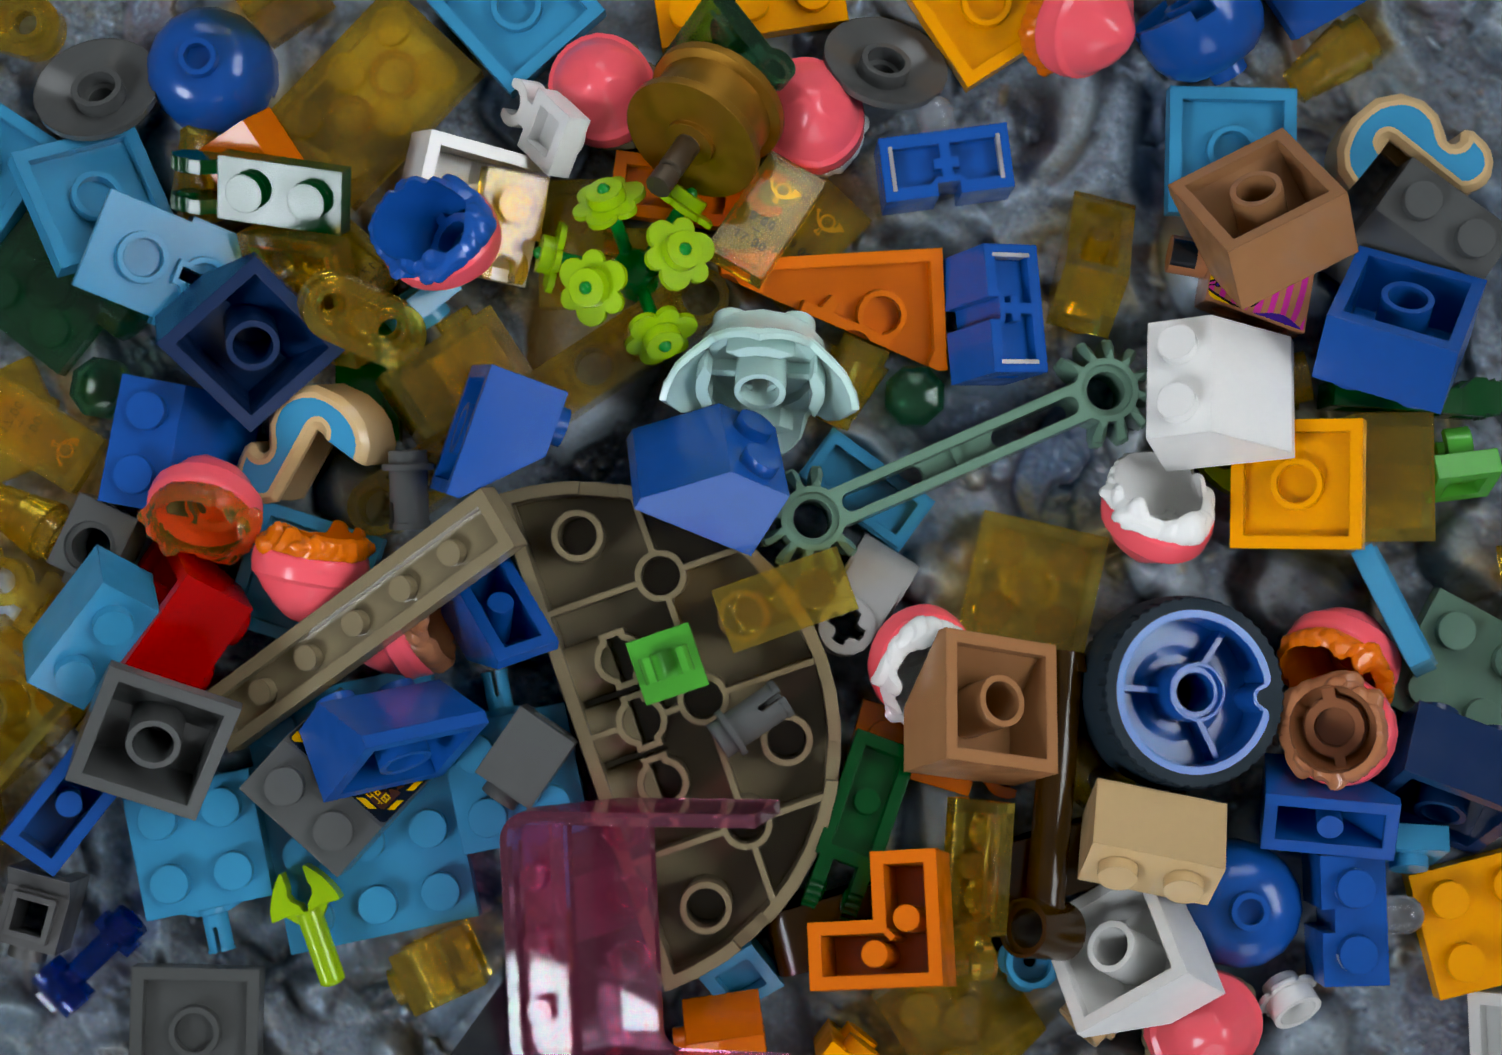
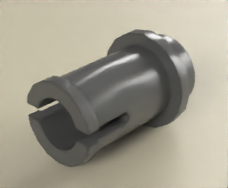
[382,450,435,530]
[706,680,795,758]

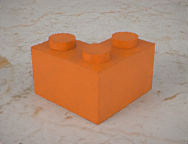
[807,848,957,992]

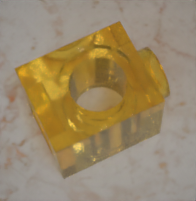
[386,918,493,1017]

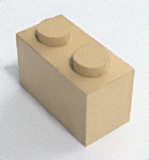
[1077,777,1227,906]

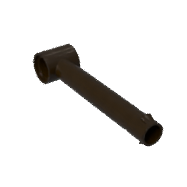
[999,650,1087,961]

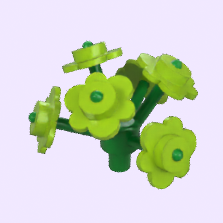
[533,176,715,365]

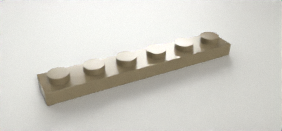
[207,487,528,753]

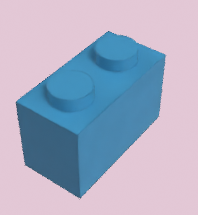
[22,544,159,710]

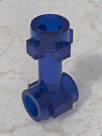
[31,905,147,1019]

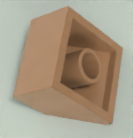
[1168,127,1359,310]
[904,627,1058,786]

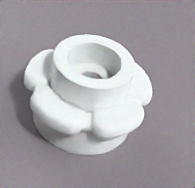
[1259,970,1321,1029]

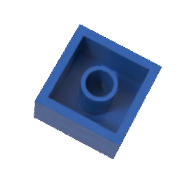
[1311,245,1487,415]

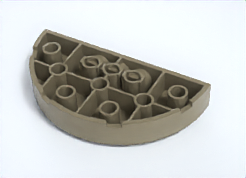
[499,481,841,992]

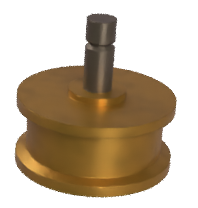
[627,41,784,197]

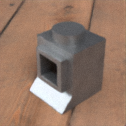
[0,859,90,963]

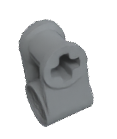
[814,533,920,657]

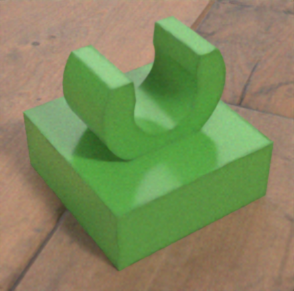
[1419,426,1502,504]
[625,622,710,706]

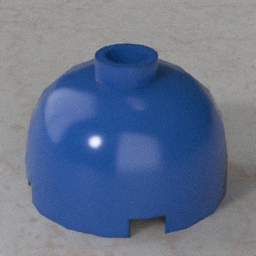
[1135,0,1264,86]
[147,7,279,138]
[1186,838,1303,968]

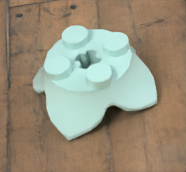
[659,307,860,456]

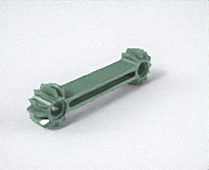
[759,339,1147,577]

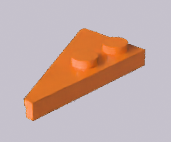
[718,247,948,371]

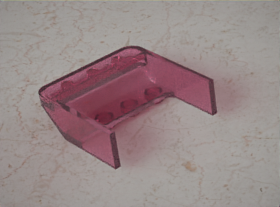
[500,798,791,1055]

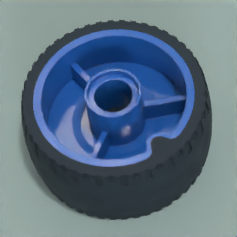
[1080,596,1284,791]

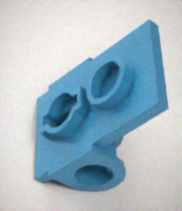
[71,188,270,327]

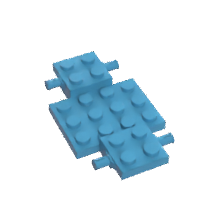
[122,668,592,955]

